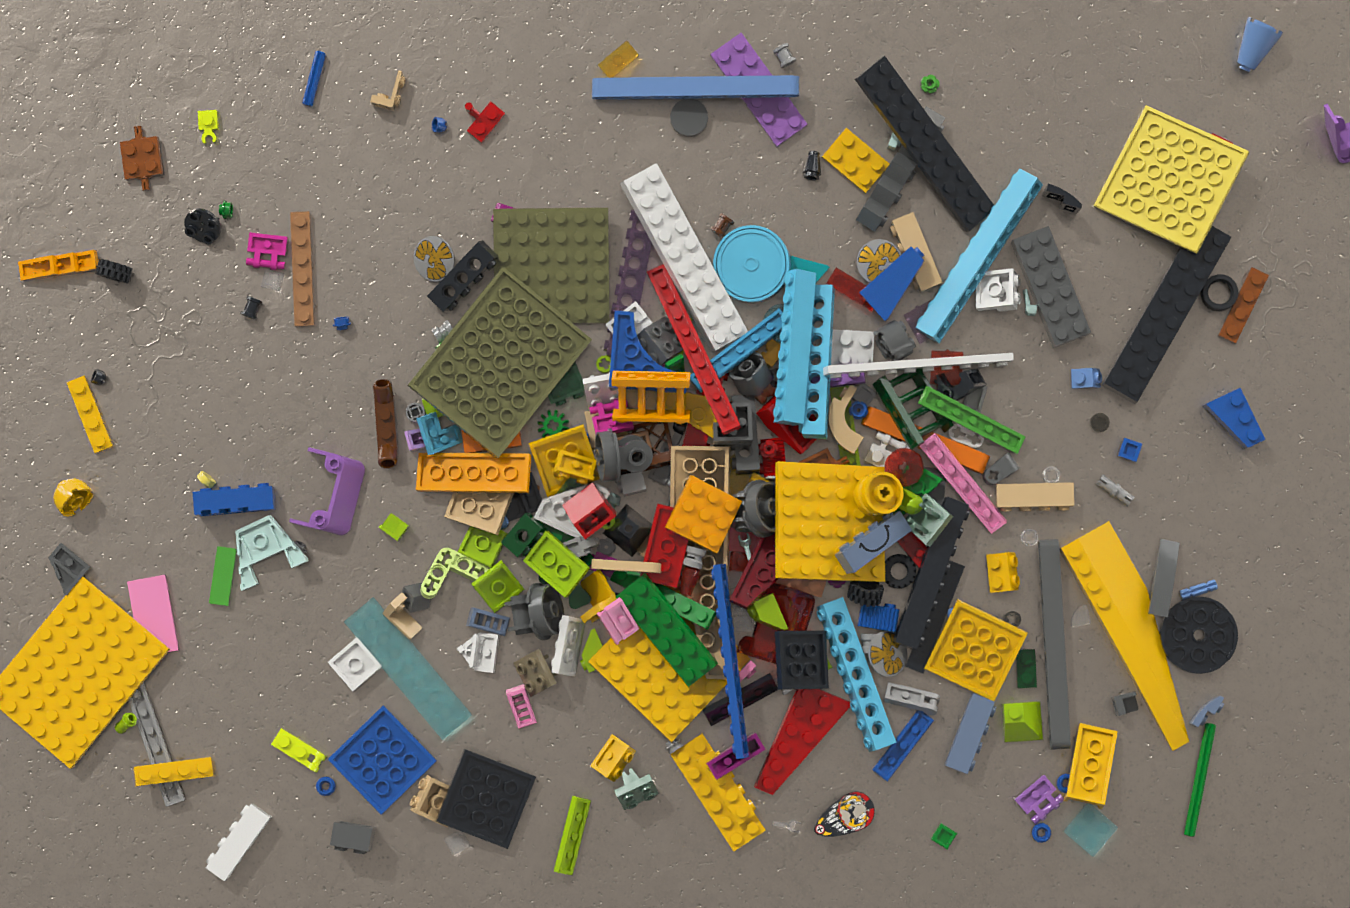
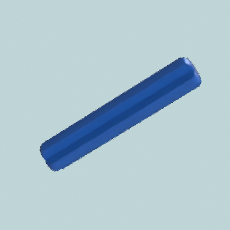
[302,51,326,106]

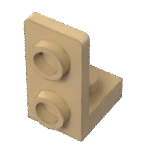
[370,70,406,111]
[382,593,422,640]

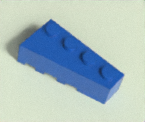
[192,483,276,517]

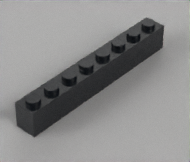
[892,497,970,650]

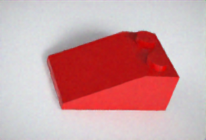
[756,395,817,454]

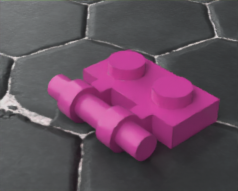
[246,232,288,270]
[589,399,634,435]

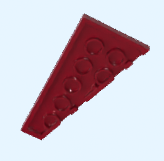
[730,533,779,610]

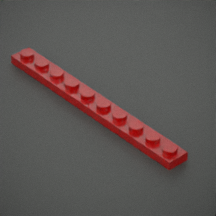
[647,264,741,435]

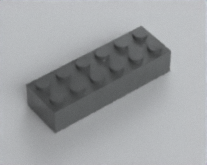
[1011,226,1091,348]

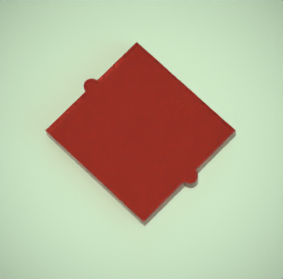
[930,349,963,385]

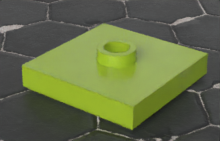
[458,526,508,568]
[471,560,525,613]

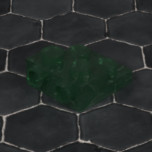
[548,362,585,407]

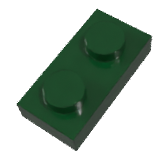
[1016,649,1037,688]

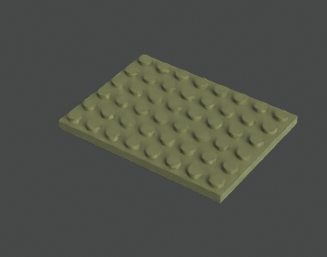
[407,267,592,458]

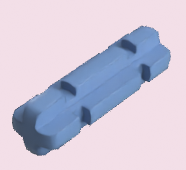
[1180,580,1218,600]

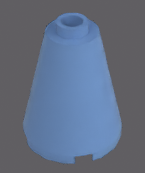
[1237,17,1283,72]

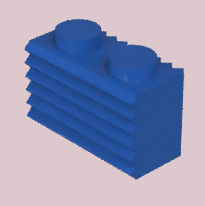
[857,603,900,632]

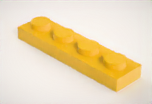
[66,375,114,454]
[133,757,213,787]

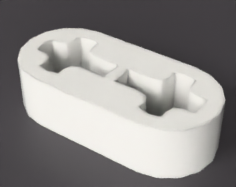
[948,424,984,449]

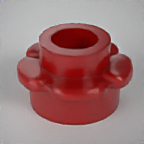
[759,440,778,459]

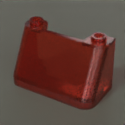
[737,583,815,665]

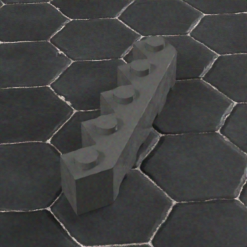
[856,106,945,231]

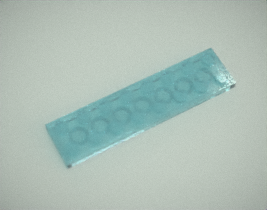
[344,597,472,740]

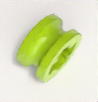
[596,355,611,373]

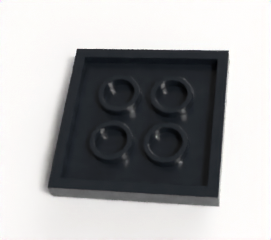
[775,630,829,690]

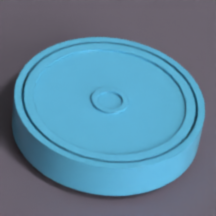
[713,225,791,303]

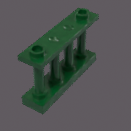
[872,369,954,450]

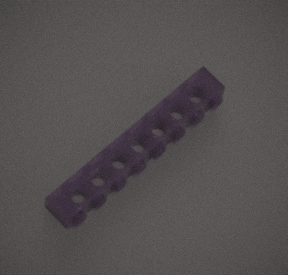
[603,209,652,357]

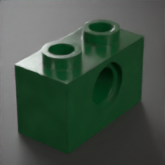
[501,513,547,558]

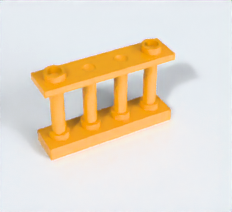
[612,371,691,424]

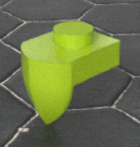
[898,488,923,515]

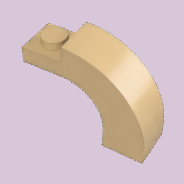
[828,385,864,455]

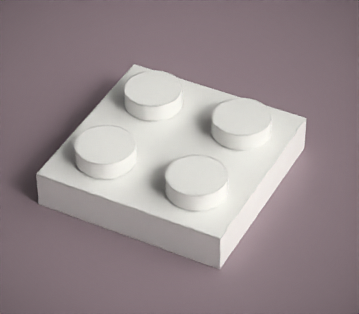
[328,637,382,691]

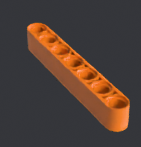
[861,406,990,474]

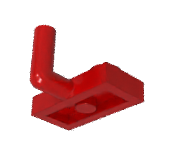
[465,101,505,143]

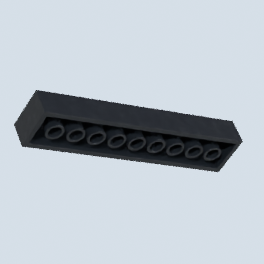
[1102,226,1232,404]

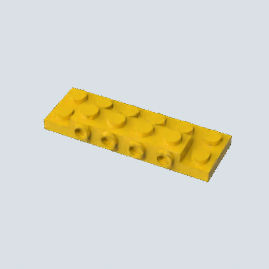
[670,733,766,852]

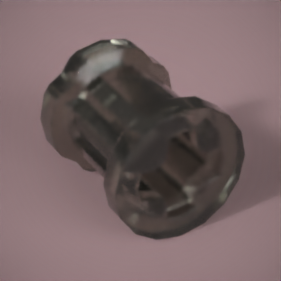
[1002,611,1021,627]

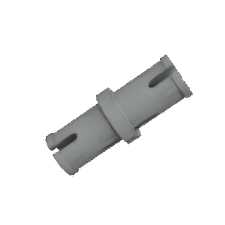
[1096,475,1135,507]

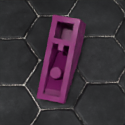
[706,732,766,780]

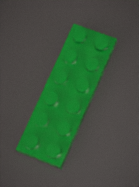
[616,573,718,687]

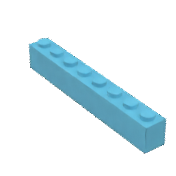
[773,269,816,426]

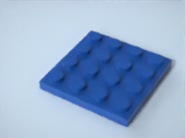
[328,705,437,815]

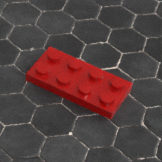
[640,504,689,588]

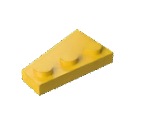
[665,392,717,438]

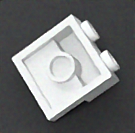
[976,268,1021,311]

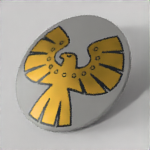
[414,236,454,282]
[857,239,901,283]
[868,631,907,677]

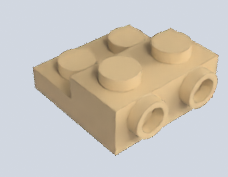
[410,775,449,828]

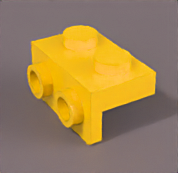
[553,450,596,485]
[986,552,1020,593]

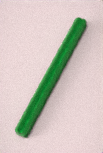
[1184,723,1216,837]

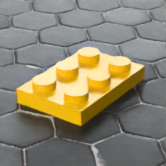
[822,128,890,194]

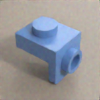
[1071,368,1102,389]

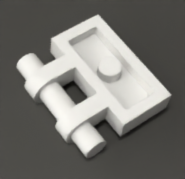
[865,431,912,477]

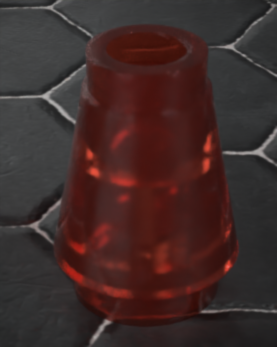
[680,566,701,596]

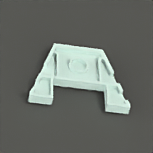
[235,515,309,591]

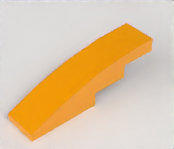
[18,250,98,281]

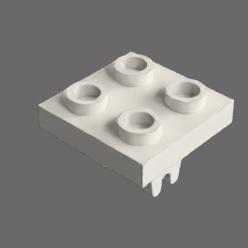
[583,372,618,410]

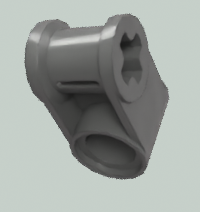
[982,452,1020,485]

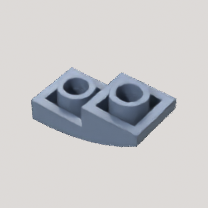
[1189,696,1224,727]

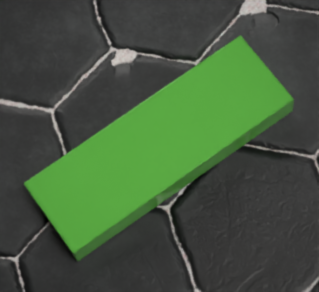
[209,546,237,606]

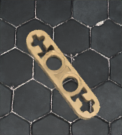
[591,559,661,573]

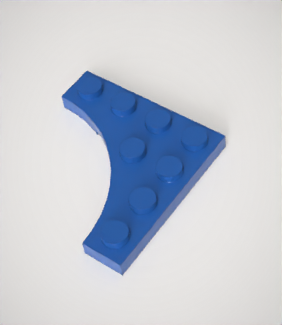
[609,311,686,394]

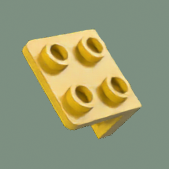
[580,569,617,623]

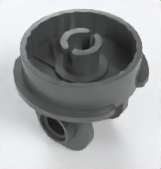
[595,428,653,483]
[730,480,776,538]
[504,583,564,640]

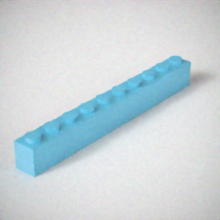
[916,168,1043,344]

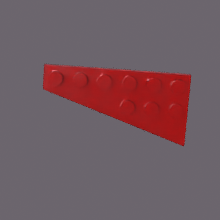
[754,689,850,795]

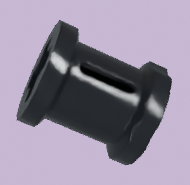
[240,296,263,320]

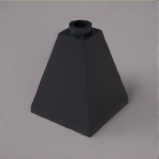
[602,504,652,557]

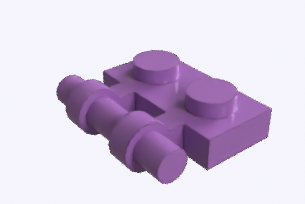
[1014,775,1064,825]

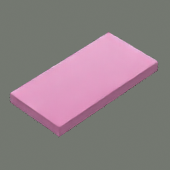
[127,575,179,652]

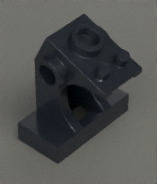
[934,368,987,401]

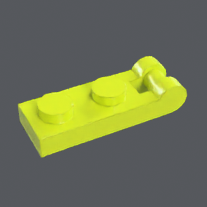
[271,728,327,773]

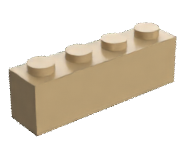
[889,212,943,293]
[995,483,1074,512]

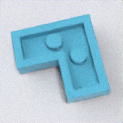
[416,412,463,455]

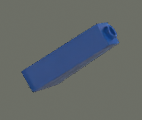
[859,246,924,321]

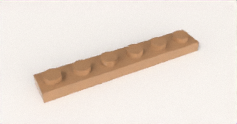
[290,211,314,327]

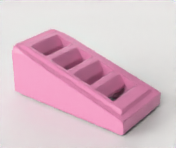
[506,684,537,729]

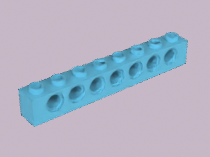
[799,285,835,439]
[816,597,896,752]

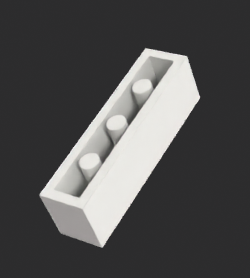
[206,804,272,881]

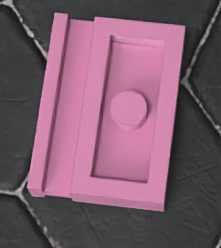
[597,597,639,645]

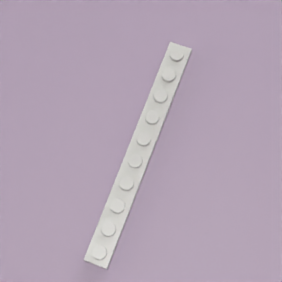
[823,353,1014,378]

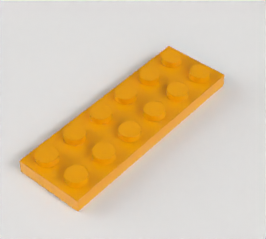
[416,453,531,493]

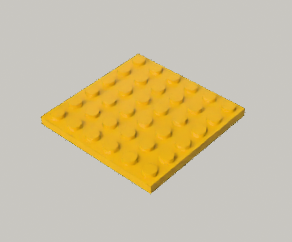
[775,461,885,582]
[588,585,751,742]

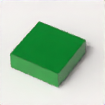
[931,823,958,850]

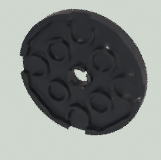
[1160,597,1238,674]

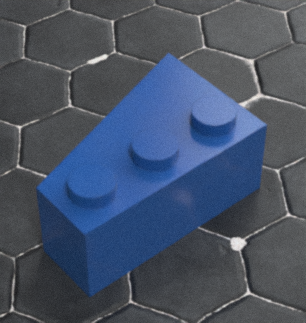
[1203,388,1266,449]

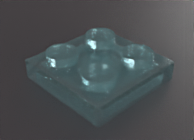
[1063,803,1118,857]

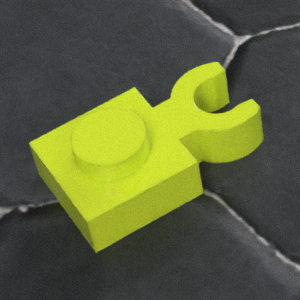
[198,110,219,144]

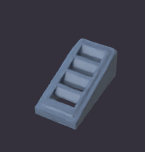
[466,607,510,636]

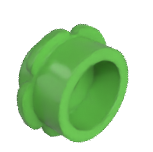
[921,75,940,93]

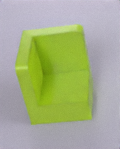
[379,513,410,542]

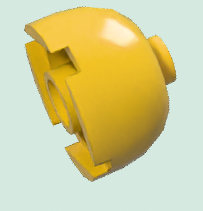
[53,478,93,517]

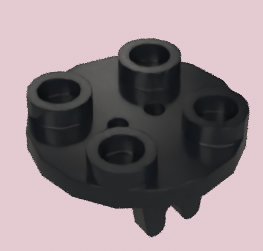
[184,208,221,244]

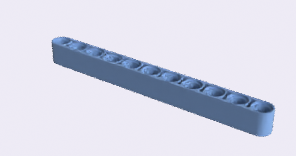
[592,75,799,100]

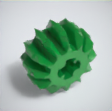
[537,410,570,438]

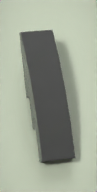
[1148,539,1180,618]

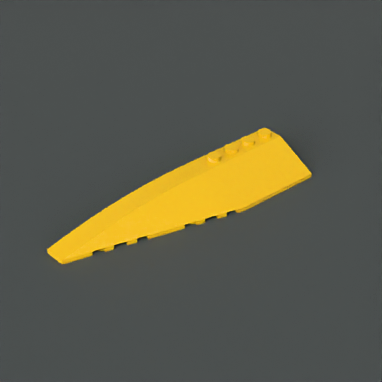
[1060,521,1189,751]

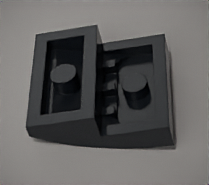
[1042,184,1082,214]
[506,472,542,522]

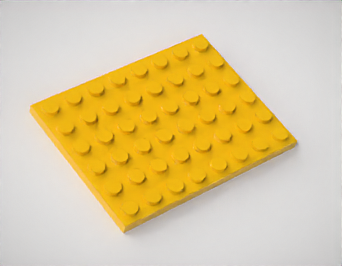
[0,576,170,769]

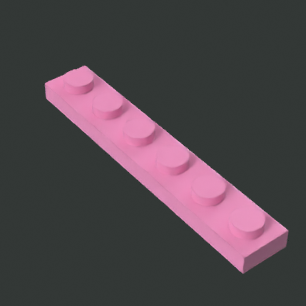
[920,433,1007,534]

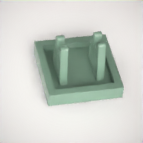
[905,493,954,547]
[614,768,659,810]

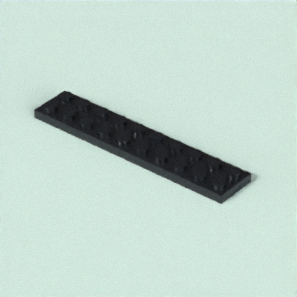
[854,55,994,232]

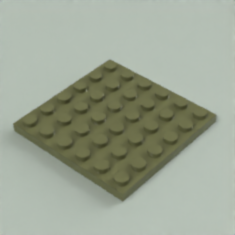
[493,208,610,323]

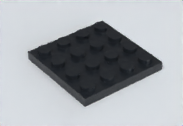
[436,749,536,849]

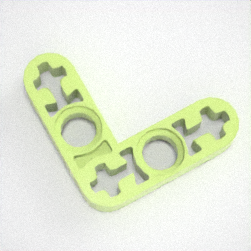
[420,548,489,599]

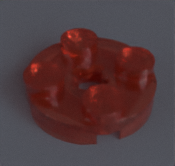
[885,448,924,487]

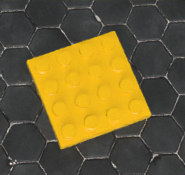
[924,599,1028,701]

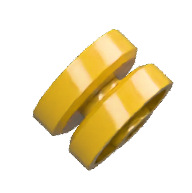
[854,472,903,516]

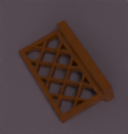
[621,422,673,475]

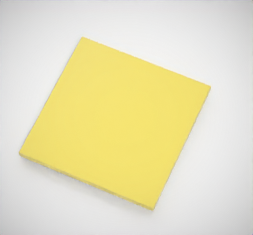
[1094,105,1249,254]

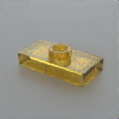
[598,41,639,78]

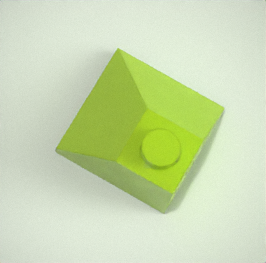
[1002,701,1043,742]

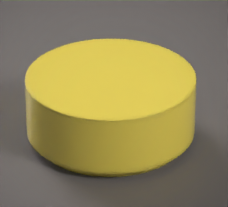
[197,471,216,488]

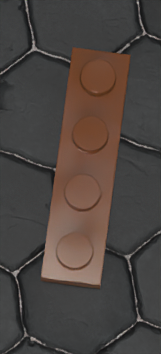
[1218,267,1269,344]

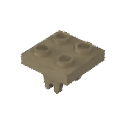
[513,649,558,697]

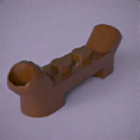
[373,379,398,469]

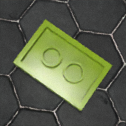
[523,531,590,598]

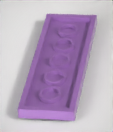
[710,33,808,147]

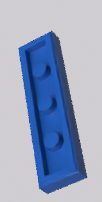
[872,710,934,782]

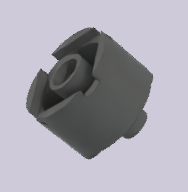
[873,320,916,361]
[729,352,774,397]

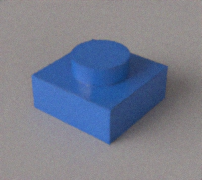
[1118,438,1142,462]

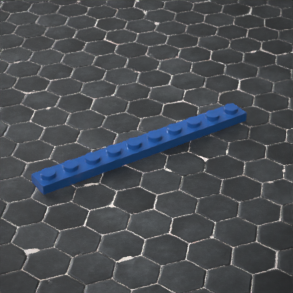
[711,564,749,759]

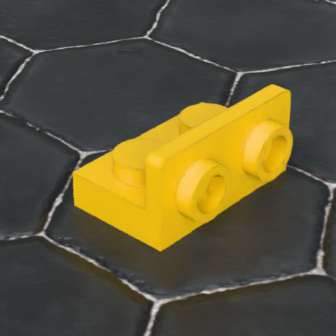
[590,734,636,782]

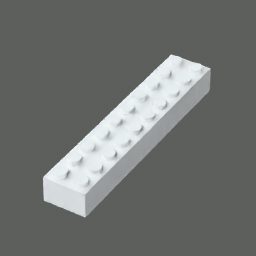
[620,163,748,352]

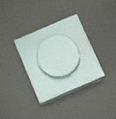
[887,133,901,151]

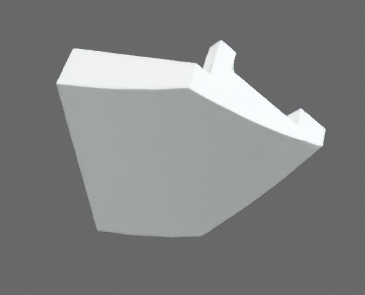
[457,632,500,673]

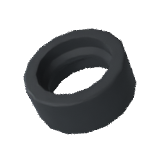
[1200,274,1238,311]

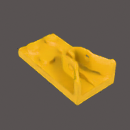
[1064,723,1118,809]

